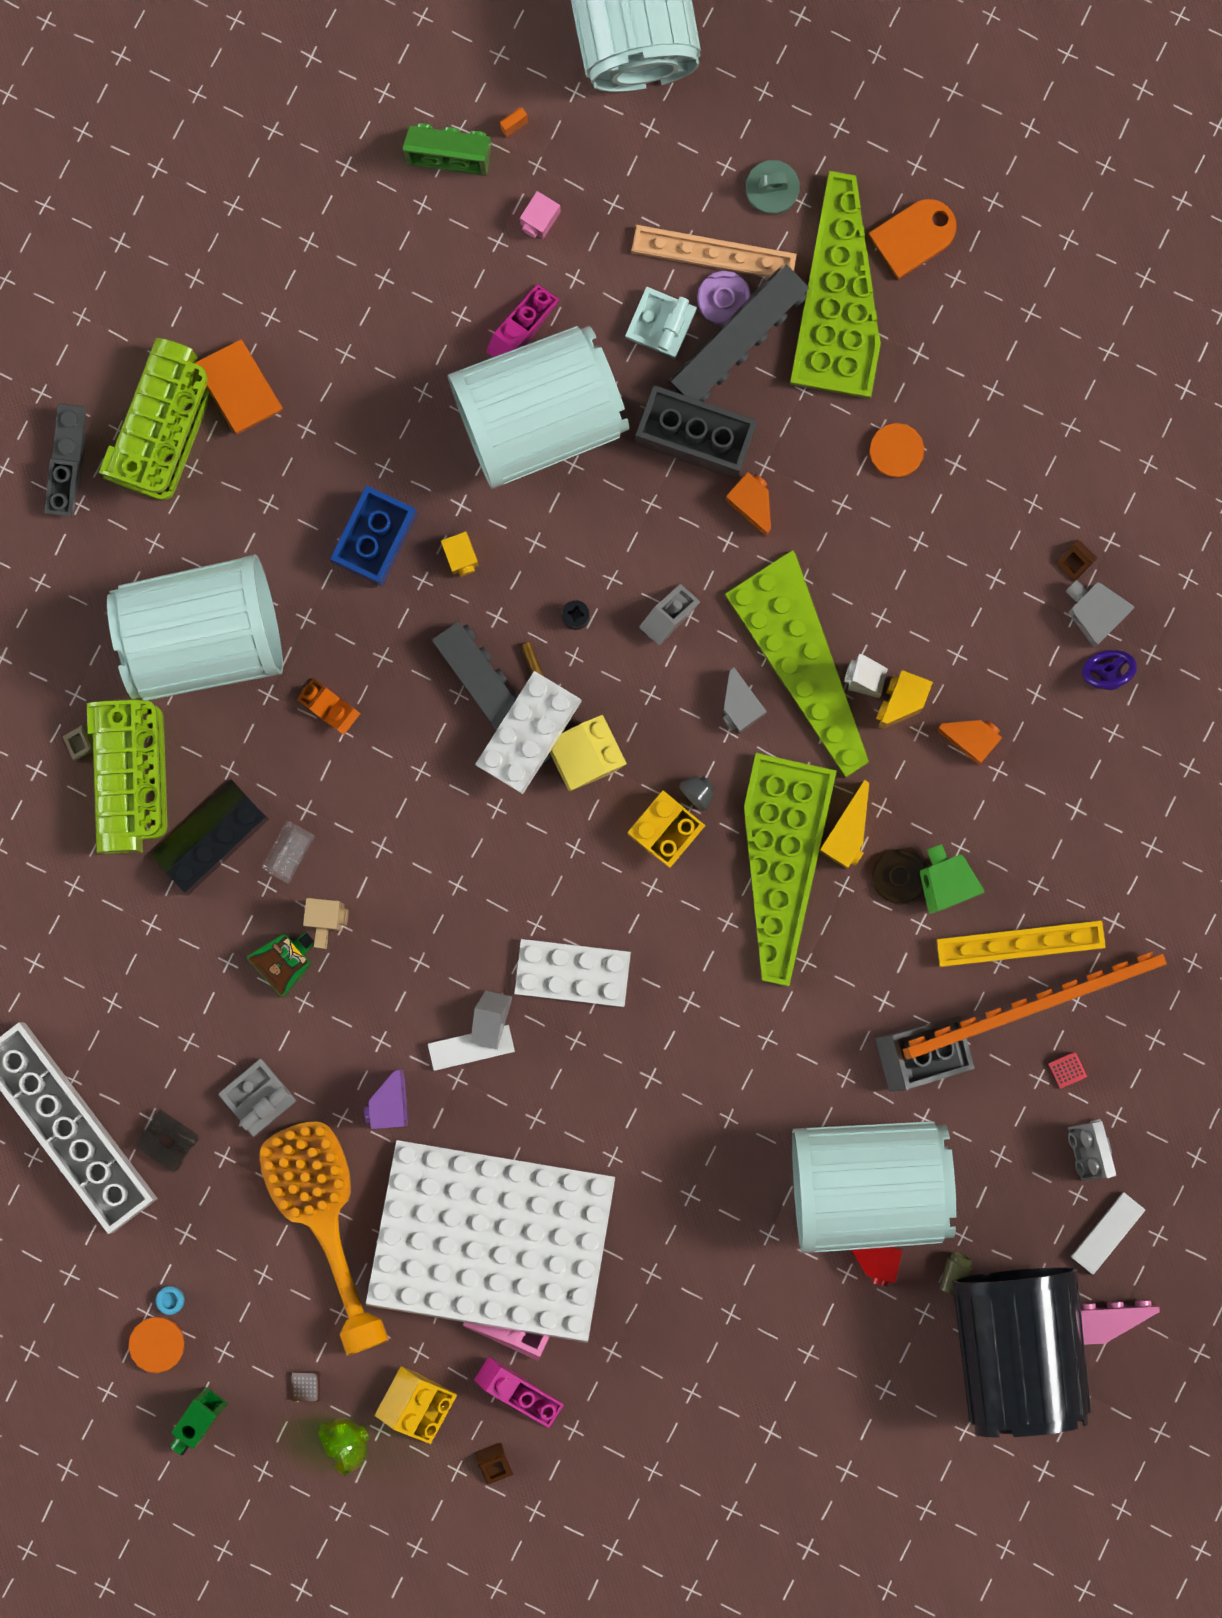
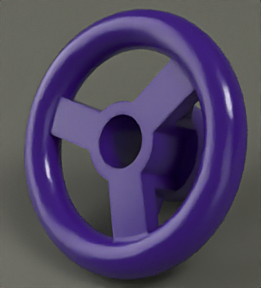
[1082,650,1137,690]

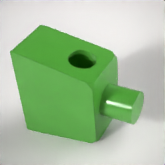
[920,844,985,914]

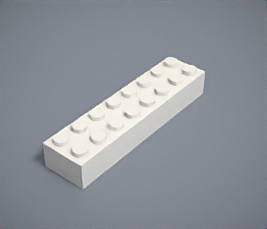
[0,1022,158,1234]

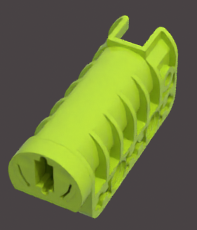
[99,338,211,501]
[87,699,168,854]

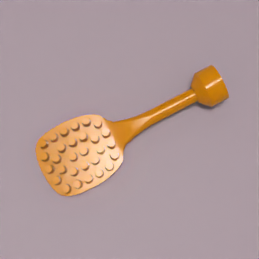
[259,1121,389,1356]

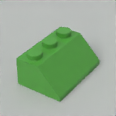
[403,123,492,176]

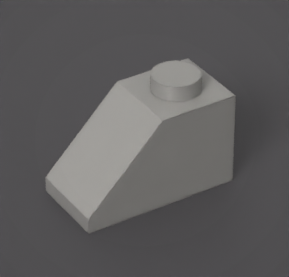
[639,584,700,645]
[722,668,767,734]

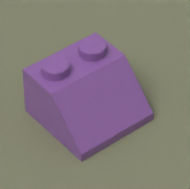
[364,1070,408,1129]

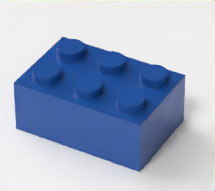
[330,485,418,587]

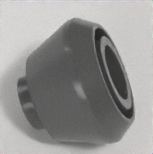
[679,775,715,811]

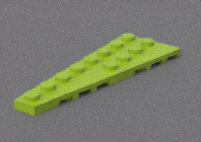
[725,550,869,778]

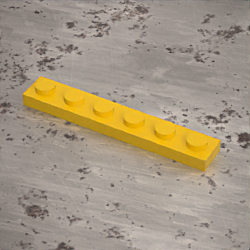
[936,921,1106,967]

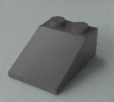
[875,1015,975,1092]

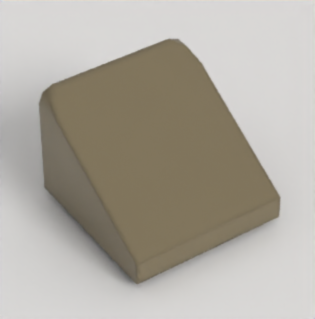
[63,724,93,761]

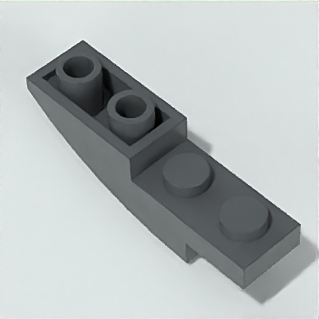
[45,403,87,517]

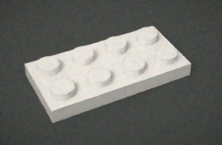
[475,671,582,794]
[514,939,631,1007]

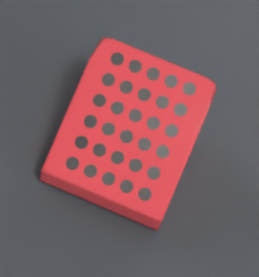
[1048,1052,1087,1089]

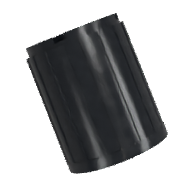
[952,1267,1091,1438]

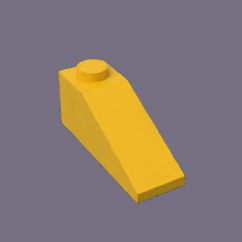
[819,780,869,869]

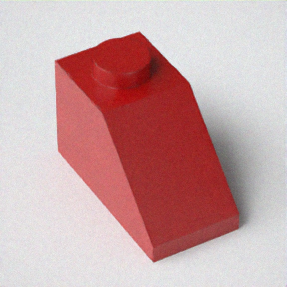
[851,1247,903,1287]

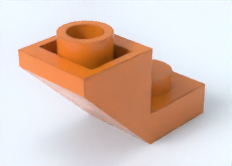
[296,678,361,735]

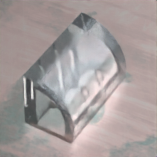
[260,820,315,884]

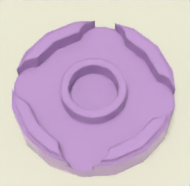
[697,271,751,326]

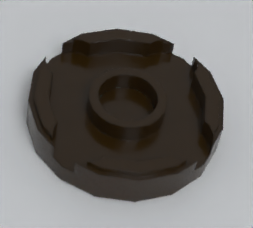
[872,849,925,904]

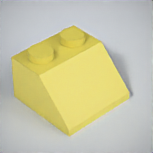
[550,715,627,792]

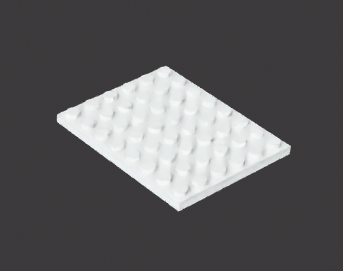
[366,1140,615,1343]

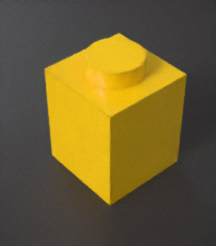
[441,531,479,577]

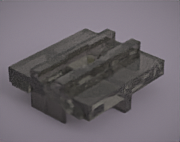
[135,1109,199,1173]

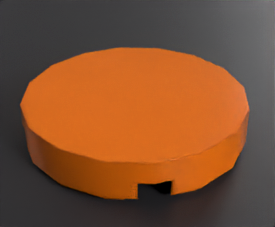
[869,423,924,479]
[129,1317,185,1373]

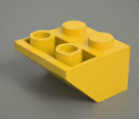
[876,670,933,729]
[627,791,706,868]
[374,1366,457,1444]

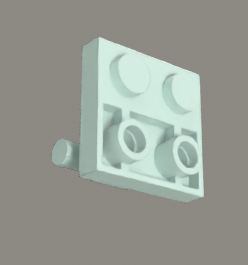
[625,287,697,359]

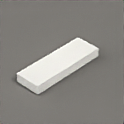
[428,1025,515,1071]
[1070,1192,1145,1275]

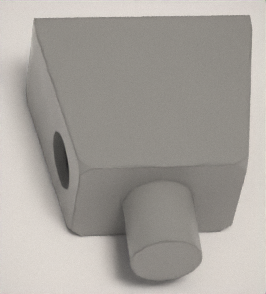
[1065,580,1135,648]

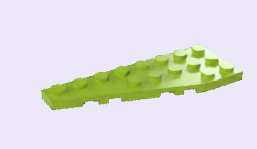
[790,171,881,399]
[744,753,837,987]

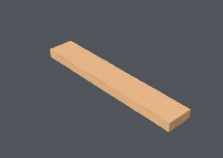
[631,225,797,278]

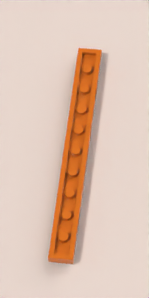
[902,951,1167,1060]

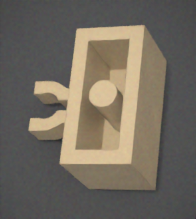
[303,898,348,949]

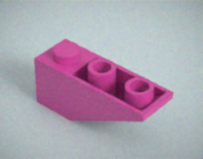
[486,284,560,357]
[474,1356,564,1428]

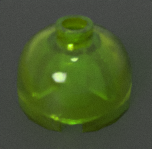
[318,1418,370,1476]

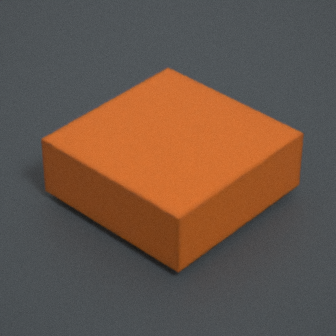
[500,108,528,138]

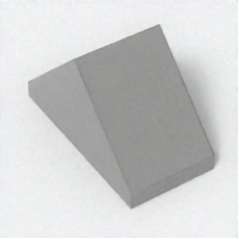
[470,990,512,1050]

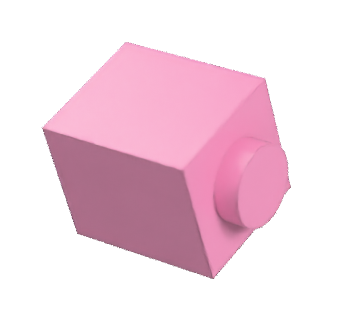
[520,191,561,239]

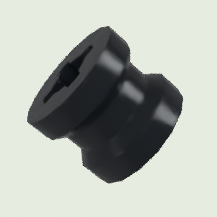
[562,600,590,630]

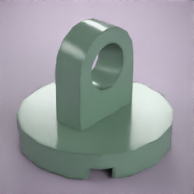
[746,160,800,215]

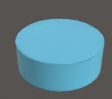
[156,1286,185,1315]

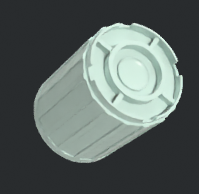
[571,0,701,92]
[447,326,629,489]
[107,554,283,701]
[792,1121,956,1253]

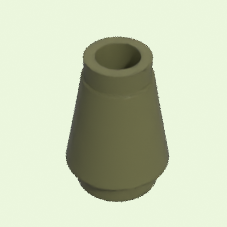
[940,1251,973,1295]

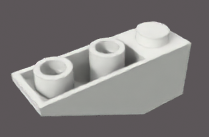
[844,654,888,698]

